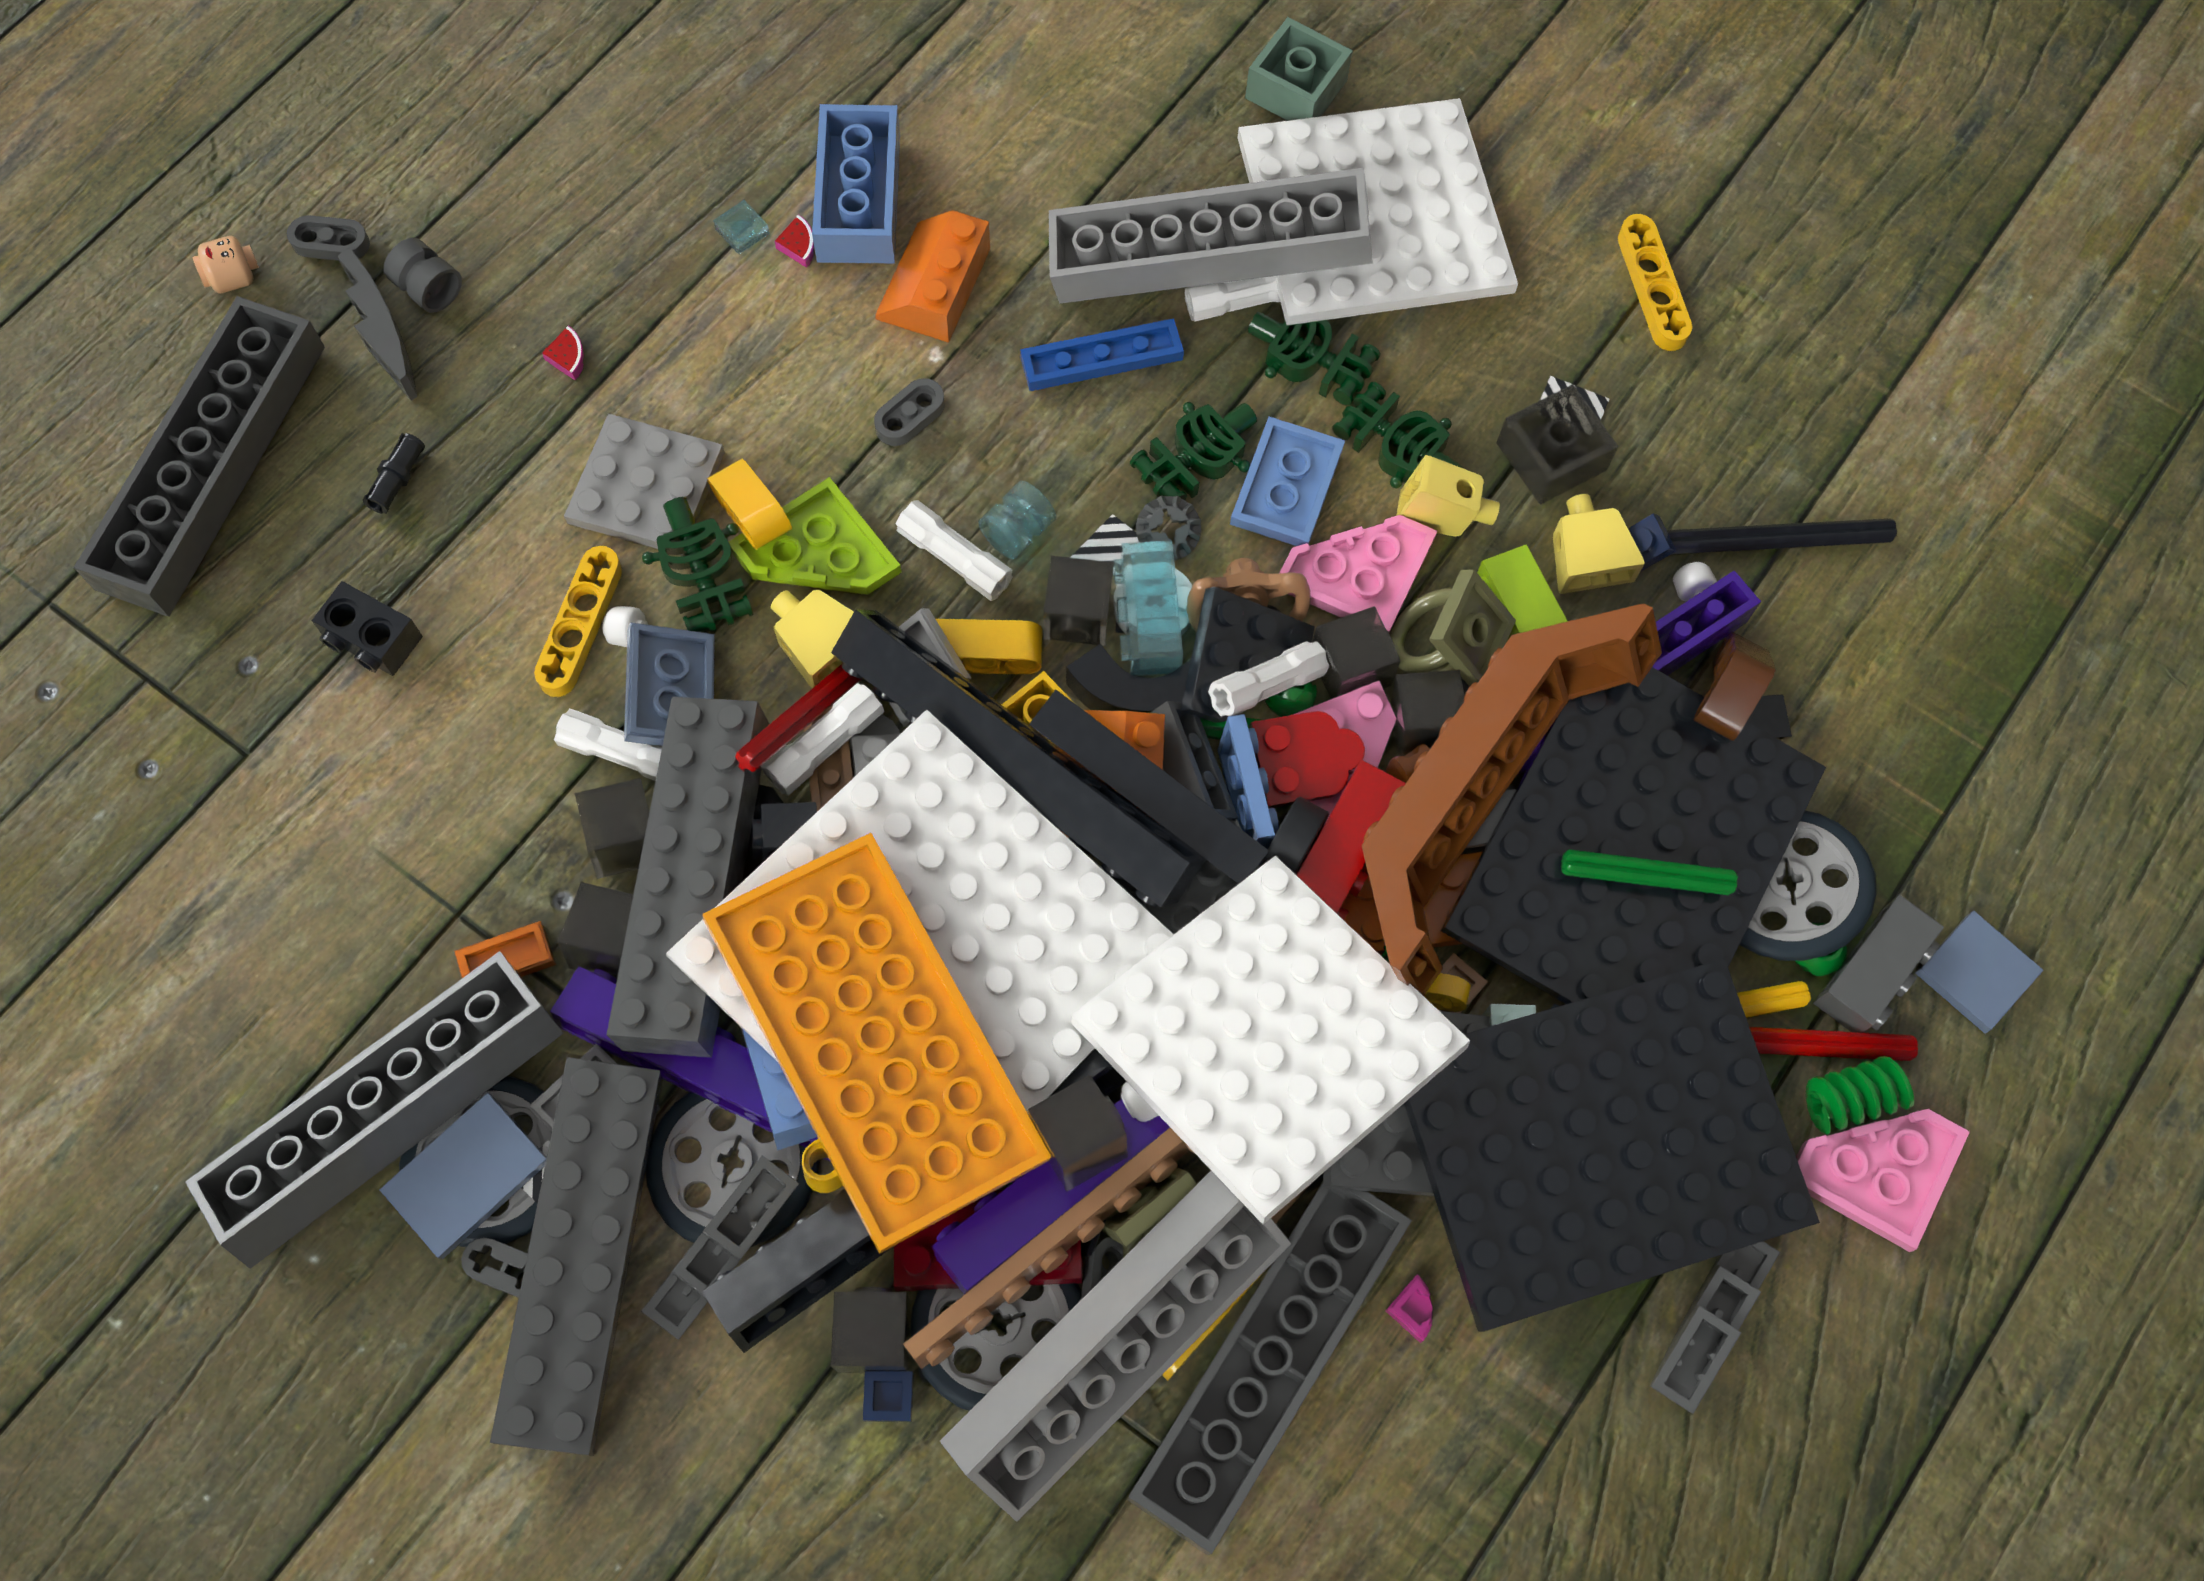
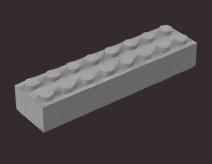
[1049,168,1373,304]
[940,1171,1291,1522]

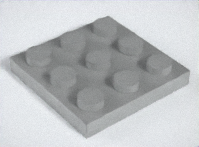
[564,413,725,556]

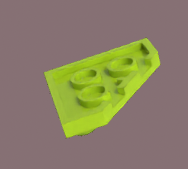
[728,477,902,595]

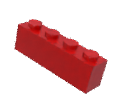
[1297,759,1406,920]

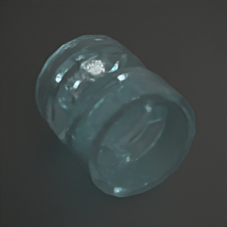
[978,481,1056,559]

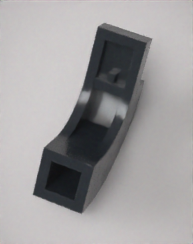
[1066,644,1191,713]

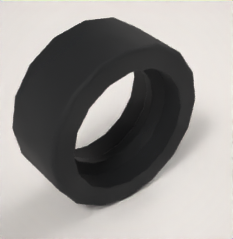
[1260,797,1329,876]

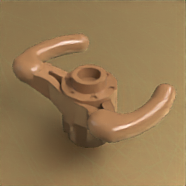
[1186,558,1311,633]

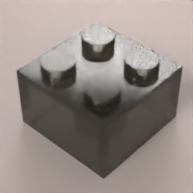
[1496,384,1619,505]

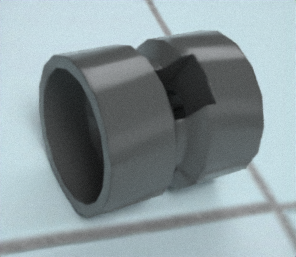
[384,238,462,313]

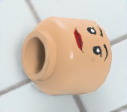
[193,236,259,294]

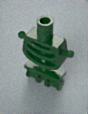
[1248,312,1381,405]
[1332,382,1464,489]
[1129,402,1257,500]
[642,497,754,632]

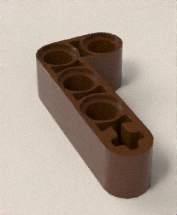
[1693,631,1776,741]

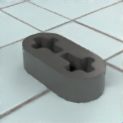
[461,1238,528,1298]

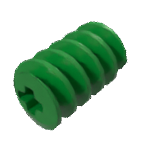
[1805,1056,1915,1135]

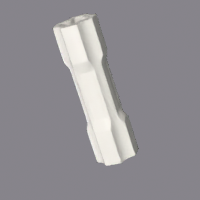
[1185,276,1280,322]
[896,500,1013,601]
[1208,641,1329,717]
[761,683,884,796]
[554,708,662,781]

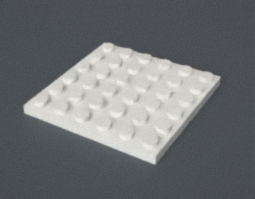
[1237,98,1518,325]
[1071,856,1470,1224]

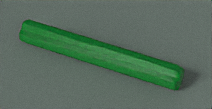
[1561,850,1737,895]

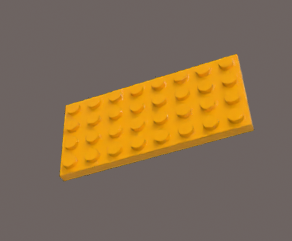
[702,833,1052,1254]

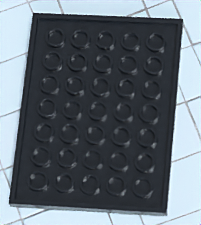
[1441,667,1826,1004]
[1404,958,1820,1332]

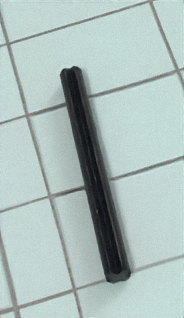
[1667,518,1897,554]

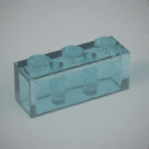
[1113,541,1183,676]

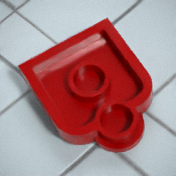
[1248,711,1365,809]

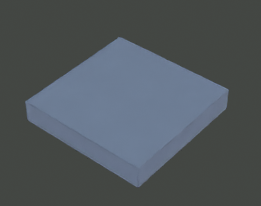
[1915,910,2043,1034]

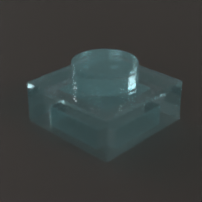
[713,200,770,254]

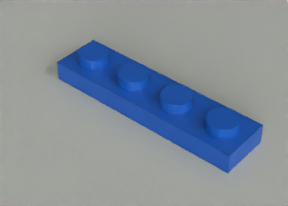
[1020,318,1184,391]

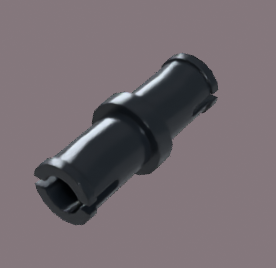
[363,433,425,514]

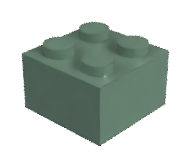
[1245,17,1353,121]

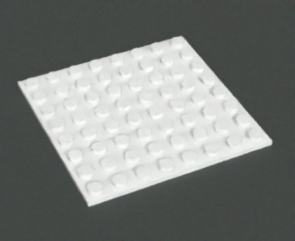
[666,710,1174,1117]

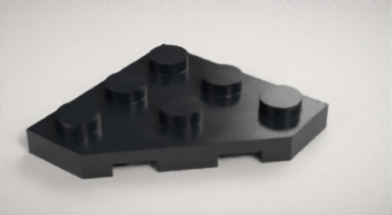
[1181,587,1315,723]

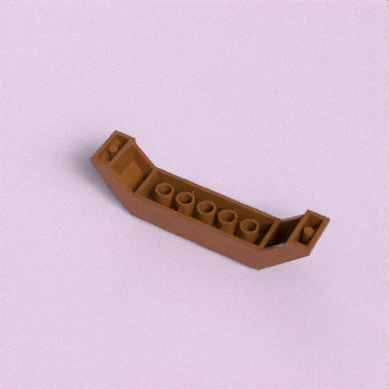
[1362,603,1662,996]

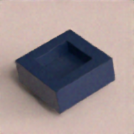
[1628,513,1676,572]
[863,1371,914,1422]

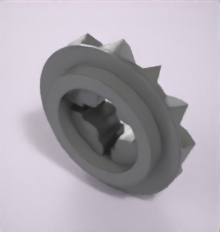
[1136,496,1201,561]

